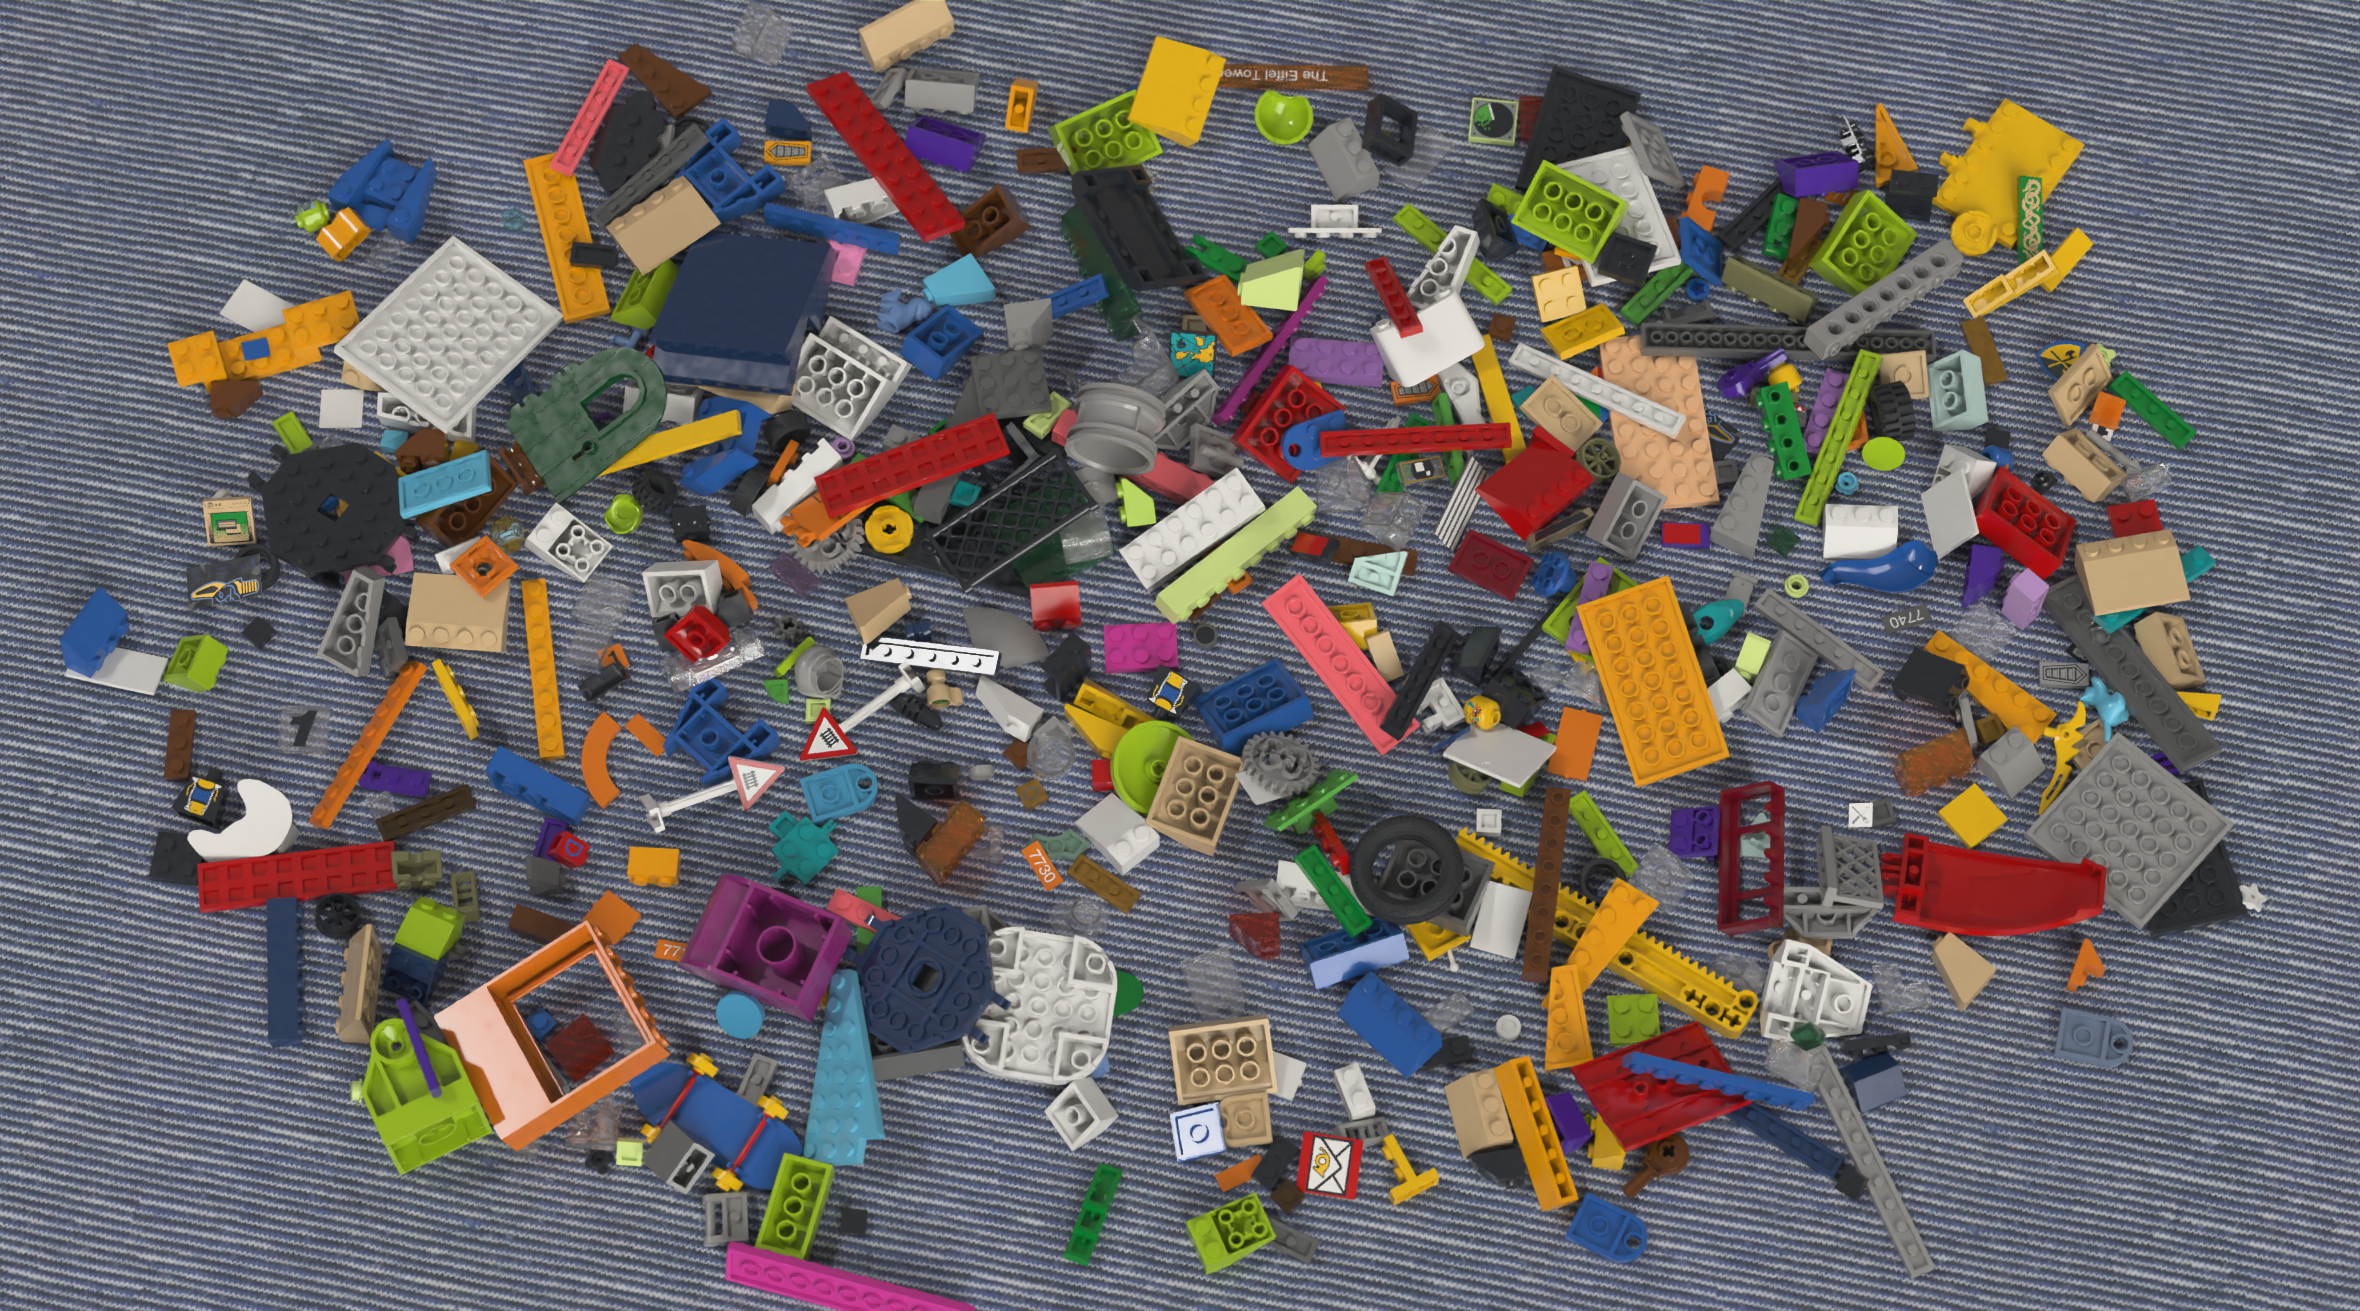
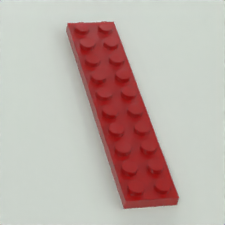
[806,71,966,243]

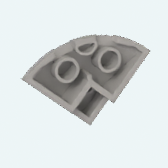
[962,607,1050,669]

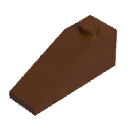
[1785,198,1831,270]

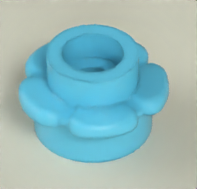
[1835,472,1858,495]

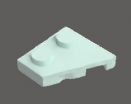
[1348,551,1408,596]

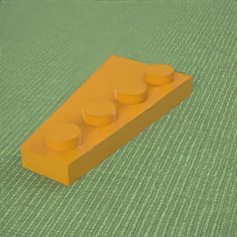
[1544,963,1593,1071]

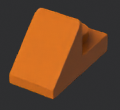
[2065,938,2105,993]

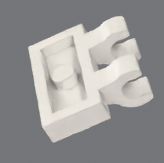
[1416,677,1465,734]

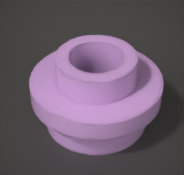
[831,437,855,460]

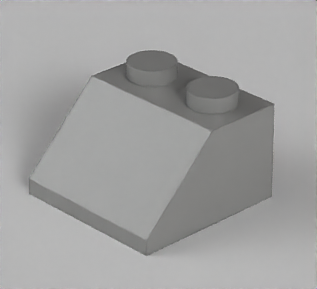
[1976,726,2046,800]

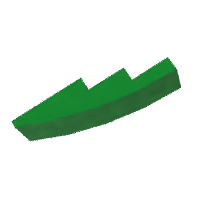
[1064,1163,1123,1266]

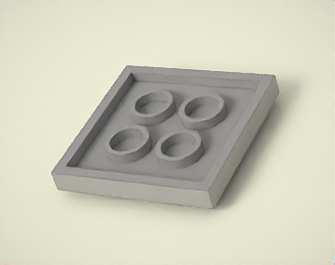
[1620,111,1686,189]

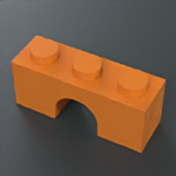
[1679,165,1730,234]

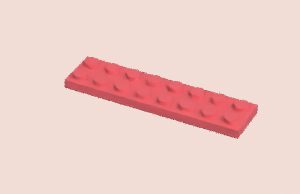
[1261,573,1421,756]

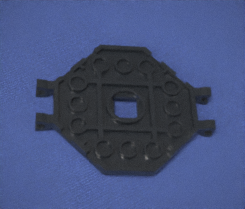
[247,442,420,577]

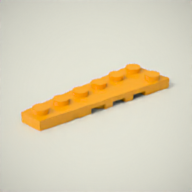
[1924,630,2057,745]
[1541,877,1660,1010]

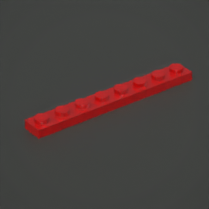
[1320,422,1512,458]

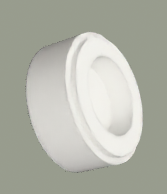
[1496,1015,1521,1041]

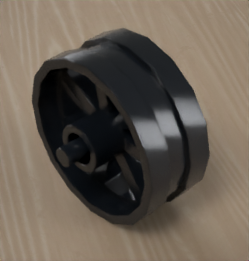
[315,893,361,939]

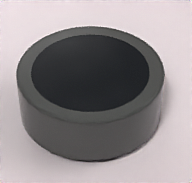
[1193,624,1217,649]

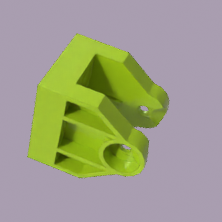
[361,1018,493,1175]

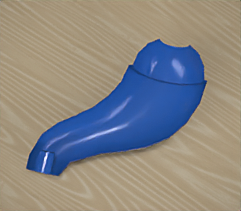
[1819,540,1938,593]

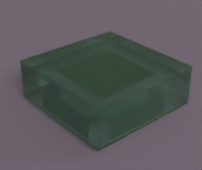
[1766,524,1800,558]

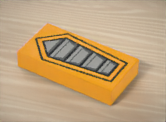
[764,141,812,166]

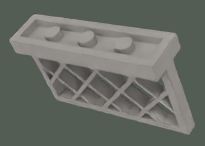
[1815,825,1884,909]

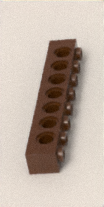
[1521,786,1571,984]

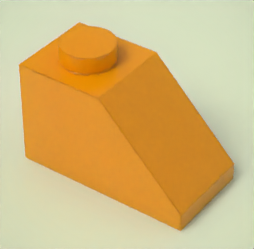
[1005,78,1039,133]

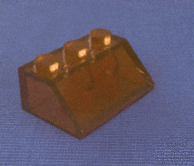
[1892,727,1974,797]
[916,799,986,887]

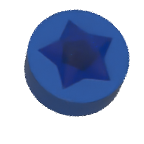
[1685,278,1710,303]

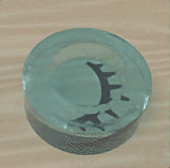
[502,208,526,232]

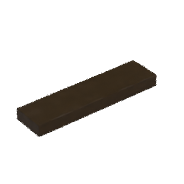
[375,784,476,842]

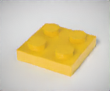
[1530,265,1587,323]

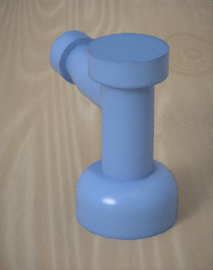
[609,326,651,350]

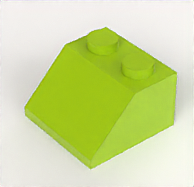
[162,634,229,692]
[394,896,466,960]

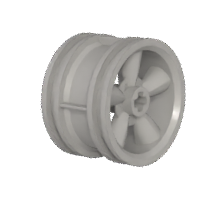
[1065,382,1167,475]

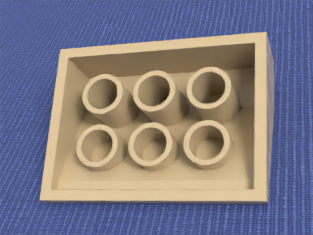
[606,176,721,276]
[2075,529,2190,616]
[405,572,511,652]
[1145,736,1246,856]
[336,924,383,1043]
[1169,1014,1278,1105]

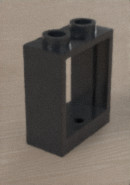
[1362,93,1418,167]
[972,422,1044,491]

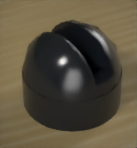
[1714,658,1733,677]

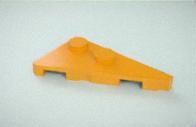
[1875,103,1918,188]

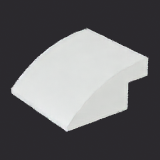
[792,316,912,441]

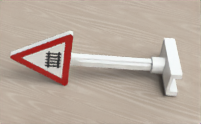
[799,661,926,761]
[640,756,785,833]

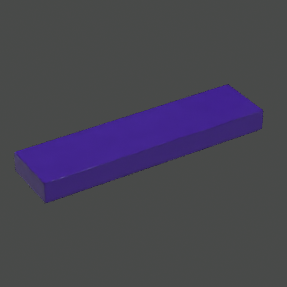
[396,998,442,1099]

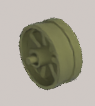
[1575,438,1621,484]
[1448,760,1493,794]

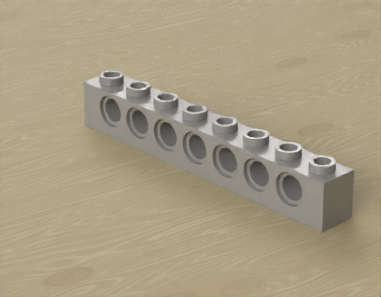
[1803,238,1964,360]

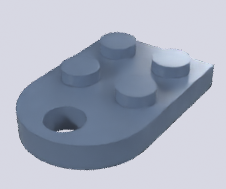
[2053,1007,2133,1068]

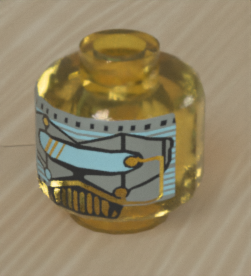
[490,517,526,554]

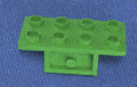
[1263,769,1359,835]

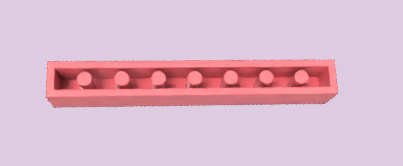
[1051,408,1215,505]

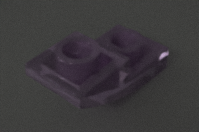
[767,551,822,600]

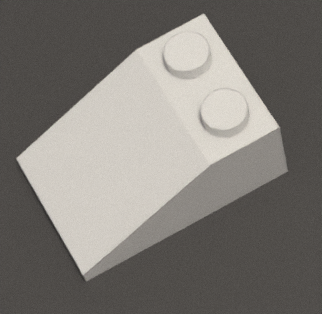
[1075,793,1160,876]

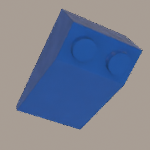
[900,304,984,382]
[1795,669,1856,733]

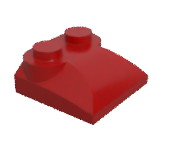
[663,605,731,668]

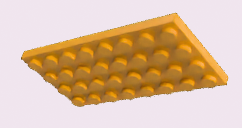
[1576,575,1730,788]

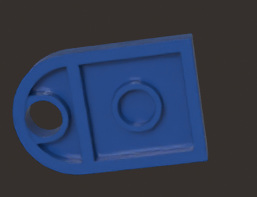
[1280,409,1349,470]
[1565,1192,1648,1263]

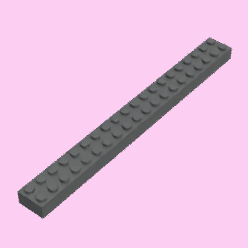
[1640,322,1936,364]

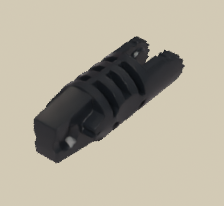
[887,692,943,731]

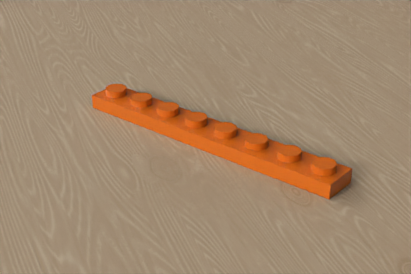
[308,661,427,829]

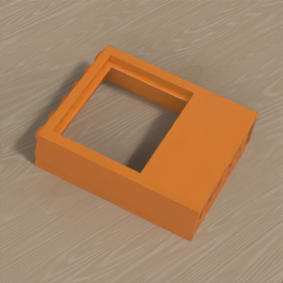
[434,920,671,1151]

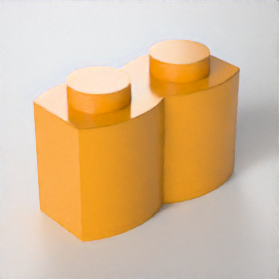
[316,207,372,262]

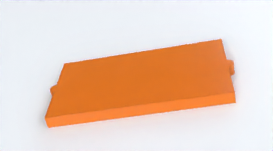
[1547,707,1603,782]

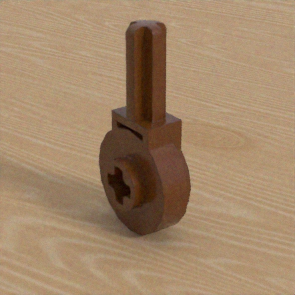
[1622,1134,1690,1199]

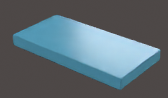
[398,450,492,519]

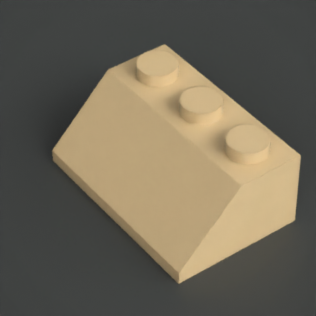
[2042,428,2129,503]
[2134,612,2206,691]
[1444,1068,1513,1158]

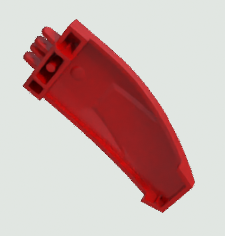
[1880,832,2107,936]

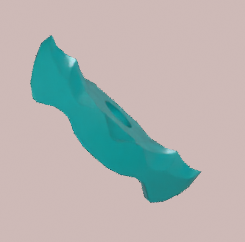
[1691,599,1744,646]

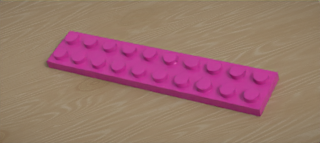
[725,1241,975,1311]

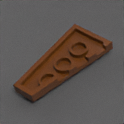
[618,43,712,121]

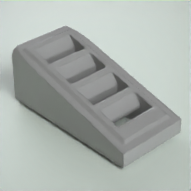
[1333,1116,1389,1148]

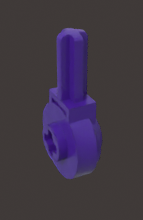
[1716,347,1788,398]

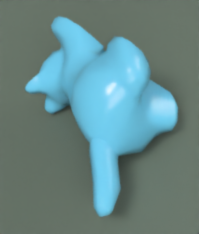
[2079,677,2129,743]

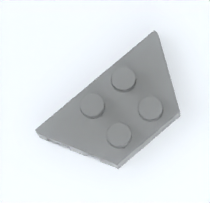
[1233,878,1298,922]

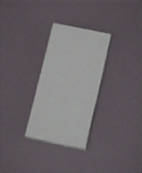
[1741,630,1819,738]

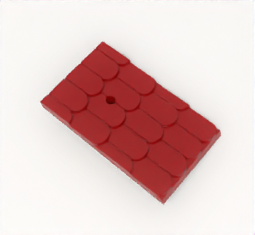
[1571,1021,1752,1152]

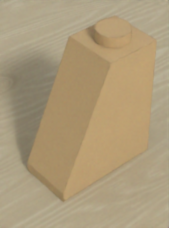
[845,578,912,644]
[1931,933,1997,1012]

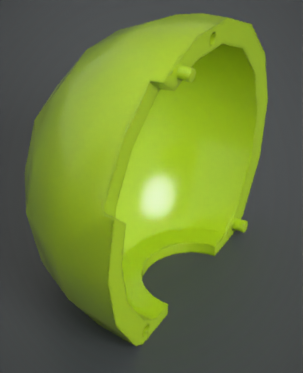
[1255,90,1313,146]

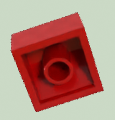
[1030,581,1081,632]

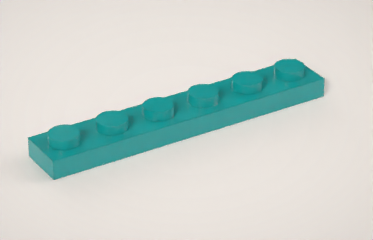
[2093,545,2216,634]

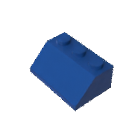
[59,587,130,678]

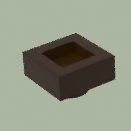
[1269,1179,1306,1216]

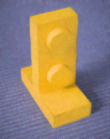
[1381,1134,1439,1206]

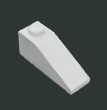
[975,675,1044,742]

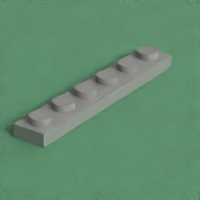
[1753,587,1885,693]

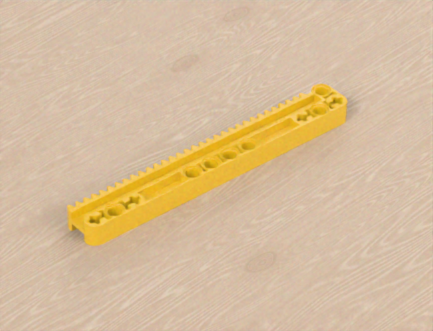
[1456,827,1758,1039]

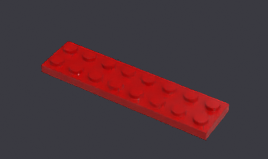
[814,412,1010,519]
[197,841,398,913]

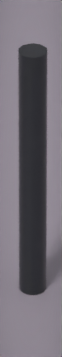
[1492,606,1556,677]

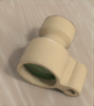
[926,670,963,709]

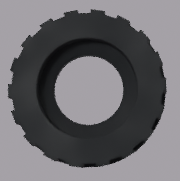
[728,463,771,517]

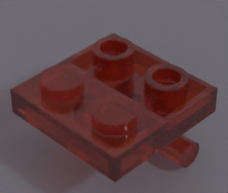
[544,1013,615,1083]

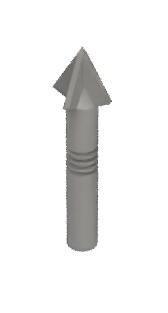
[2086,429,2144,475]

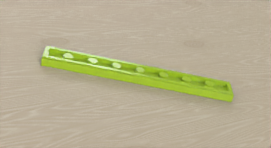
[1794,349,1883,527]

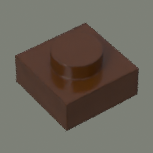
[1487,313,1516,343]
[1003,738,1037,771]

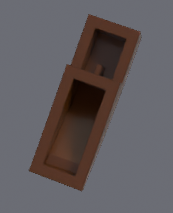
[508,904,576,946]

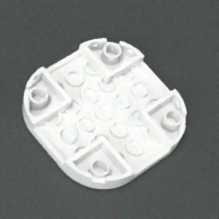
[960,927,1117,1085]

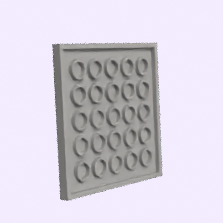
[2024,732,2234,930]

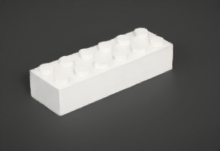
[1119,467,1266,593]

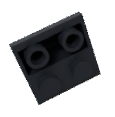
[1481,668,1549,730]

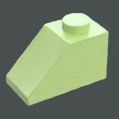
[1735,632,1771,684]

